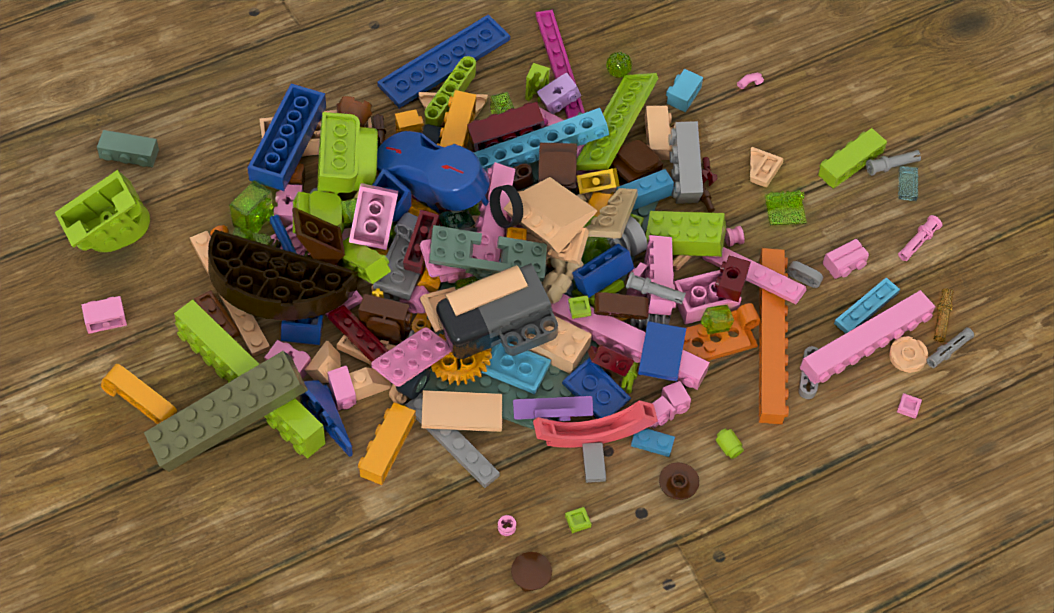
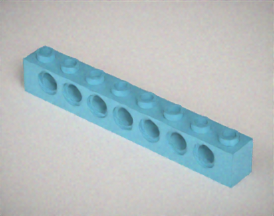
[474,108,609,171]

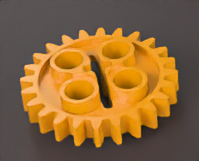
[431,334,492,385]

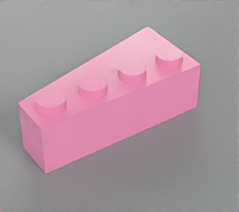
[643,235,676,315]

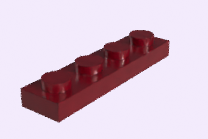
[328,305,389,362]

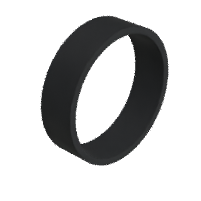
[489,185,523,228]

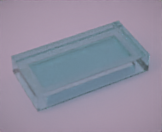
[898,166,918,201]

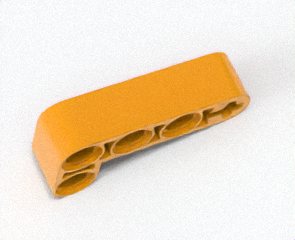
[101,364,177,424]

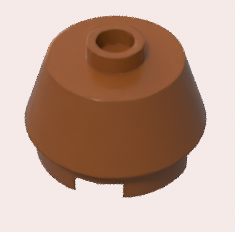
[336,96,372,127]

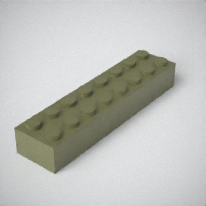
[144,351,308,472]

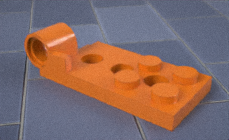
[683,303,761,361]

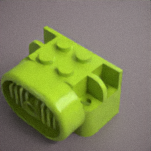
[317,112,378,195]
[55,170,150,252]

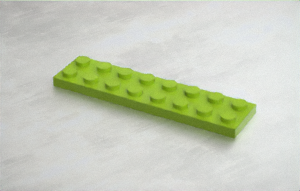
[576,73,658,171]

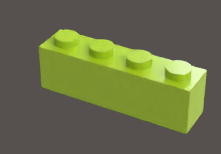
[818,128,887,189]
[338,237,391,284]

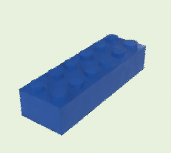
[247,84,326,191]

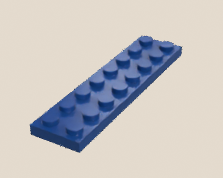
[377,15,510,108]

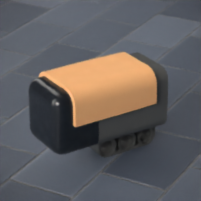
[436,263,558,359]

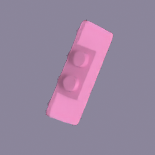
[420,231,499,283]
[371,327,451,387]

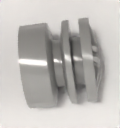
[599,216,648,256]

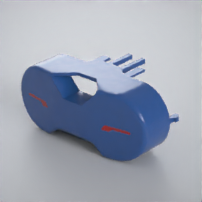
[377,131,490,214]

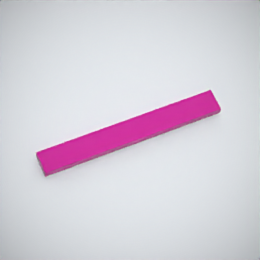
[536,10,585,119]

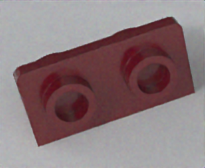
[587,345,634,377]

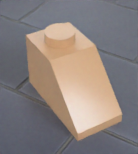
[305,341,341,383]
[349,367,392,401]

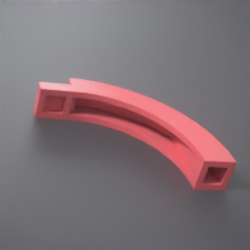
[533,400,658,448]

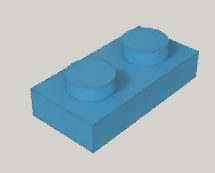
[631,428,675,457]

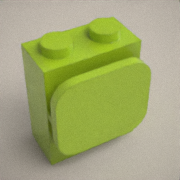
[293,191,344,234]

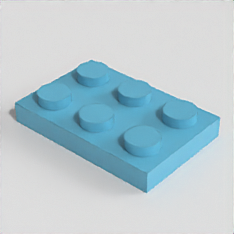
[481,343,551,395]

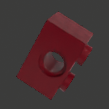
[715,255,751,302]

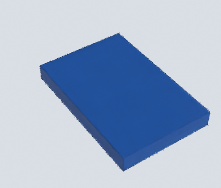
[638,321,686,381]
[562,357,631,419]

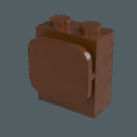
[606,140,663,186]
[538,142,577,192]
[359,294,413,345]

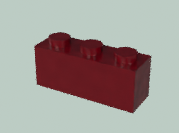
[403,210,440,275]

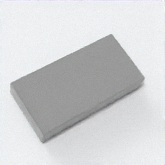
[582,443,606,483]

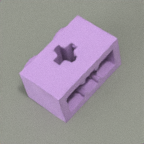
[537,72,581,114]

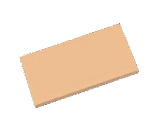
[421,390,502,432]

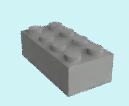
[668,121,703,204]

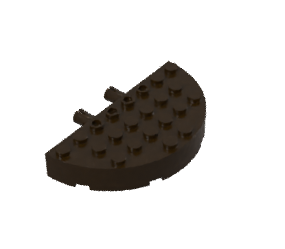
[208,230,358,320]

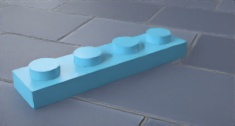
[834,278,900,334]

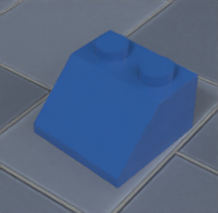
[372,168,411,221]
[281,314,324,345]

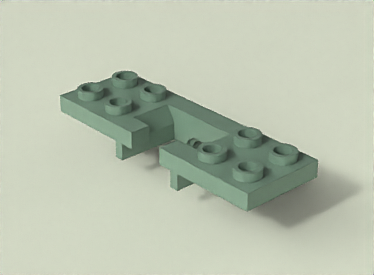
[429,225,547,282]

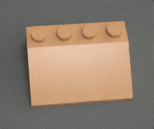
[503,177,597,254]

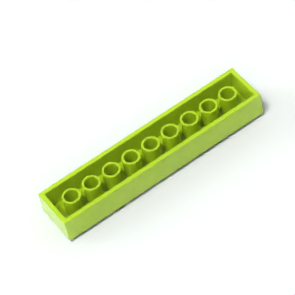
[174,300,325,459]

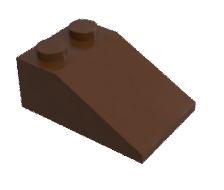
[292,207,345,265]

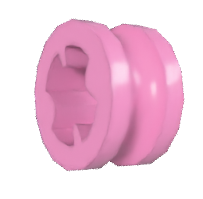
[498,515,516,536]

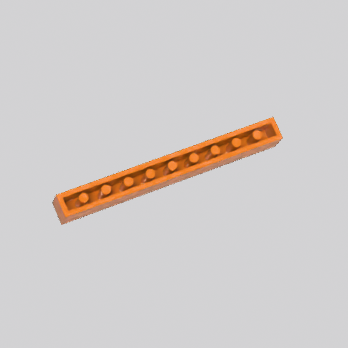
[759,248,789,424]

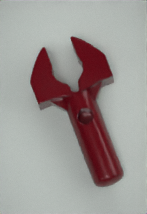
[702,157,718,186]

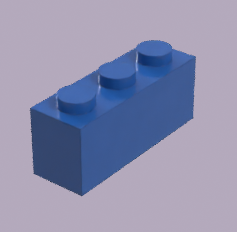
[572,244,635,298]

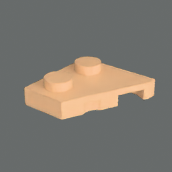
[750,147,783,188]

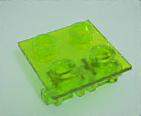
[764,190,807,225]

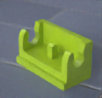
[525,63,550,102]

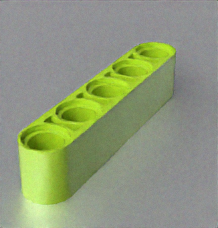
[425,56,476,127]

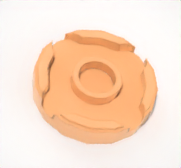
[889,336,928,373]

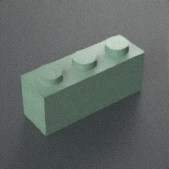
[97,130,159,167]

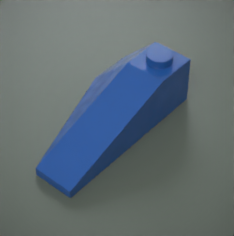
[300,380,353,457]

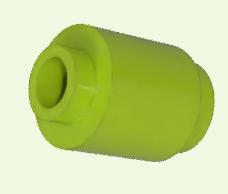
[715,428,744,459]

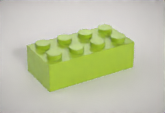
[646,211,726,257]

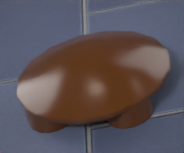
[511,552,552,592]

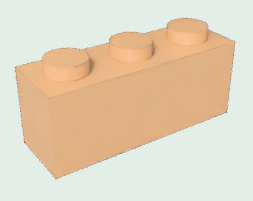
[644,106,672,160]

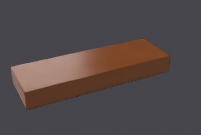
[194,290,240,338]

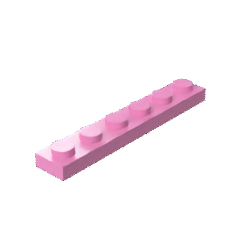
[702,247,806,304]

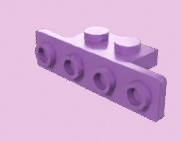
[513,396,593,421]

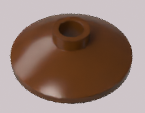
[659,462,699,500]

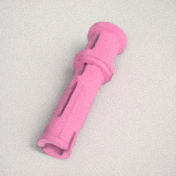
[898,215,942,261]

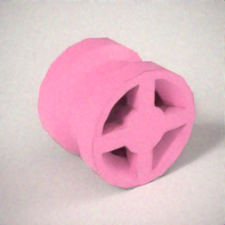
[725,226,744,247]

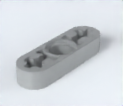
[798,346,819,399]

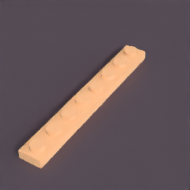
[190,231,270,357]

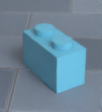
[666,69,703,112]

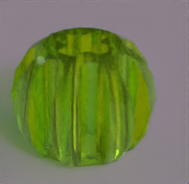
[606,51,632,78]

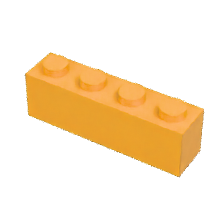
[358,402,416,485]

